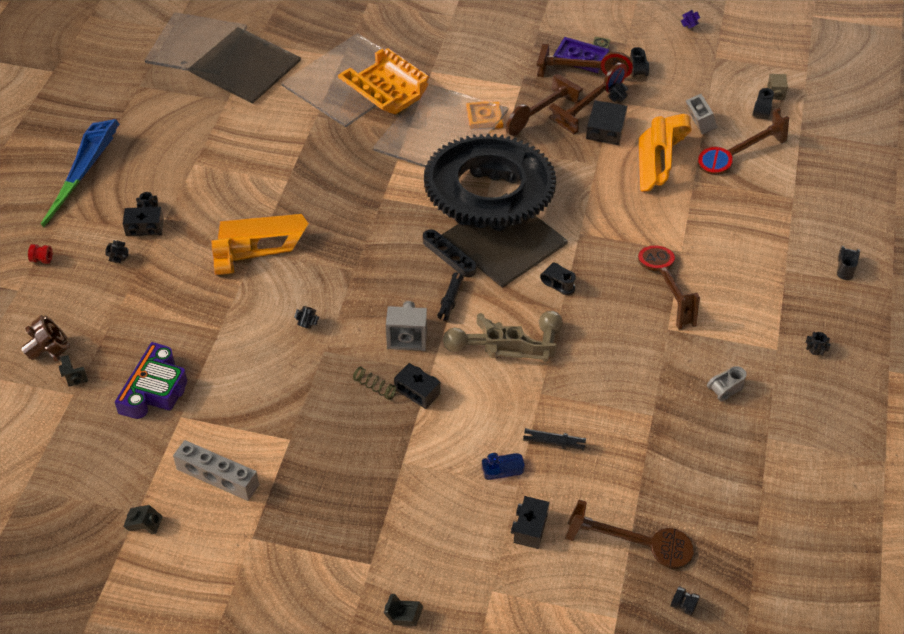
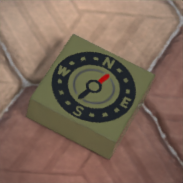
[592,37,610,49]

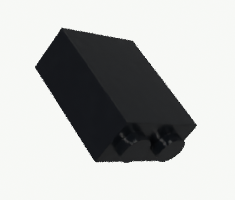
[586,100,628,145]

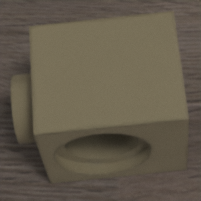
[767,74,788,100]

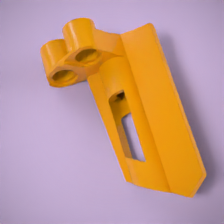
[638,114,692,192]
[211,214,309,275]

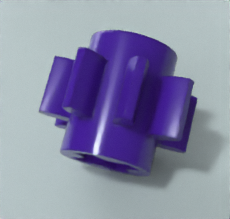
[681,10,701,29]

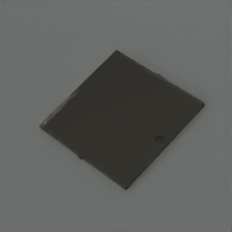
[188,27,301,104]
[442,193,568,288]

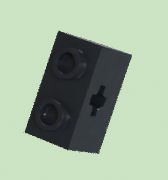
[122,207,164,236]
[394,363,440,409]
[511,496,550,549]

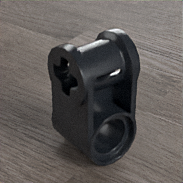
[630,47,649,77]
[752,88,774,119]
[837,245,860,280]
[540,262,576,295]

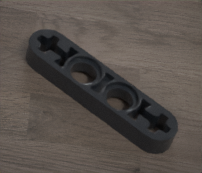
[423,229,477,278]

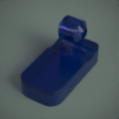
[481,453,525,480]

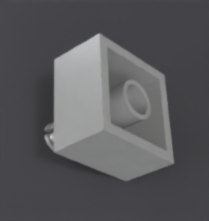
[386,301,427,351]

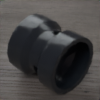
[670,586,700,616]

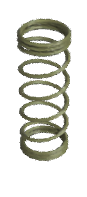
[353,366,396,400]

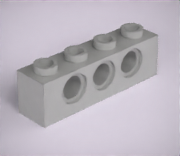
[173,440,259,501]

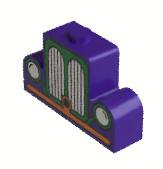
[115,342,188,419]

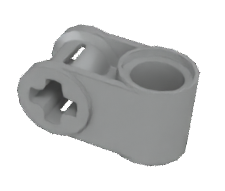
[707,366,746,401]

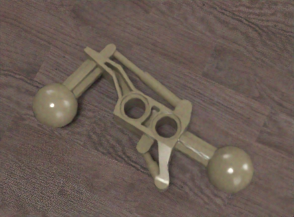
[443,311,563,362]

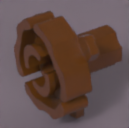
[22,315,70,362]

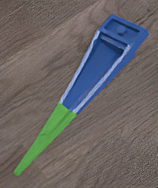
[41,119,120,227]

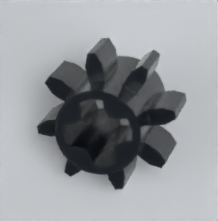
[608,82,628,103]
[136,192,159,208]
[105,240,129,263]
[294,306,319,329]
[805,332,831,356]

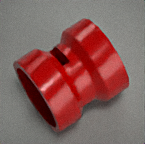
[28,244,53,264]

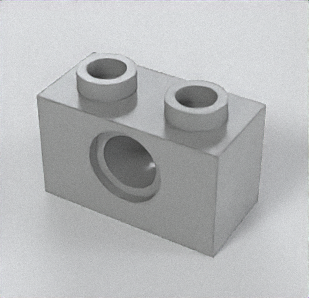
[686,94,717,134]

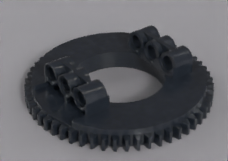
[424,134,556,231]

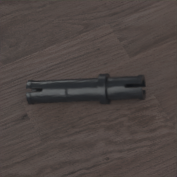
[437,272,464,321]
[523,428,586,451]

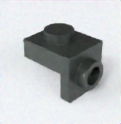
[59,355,88,387]
[123,505,162,534]
[384,594,423,626]

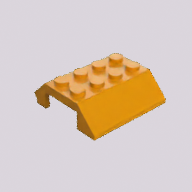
[338,48,430,115]

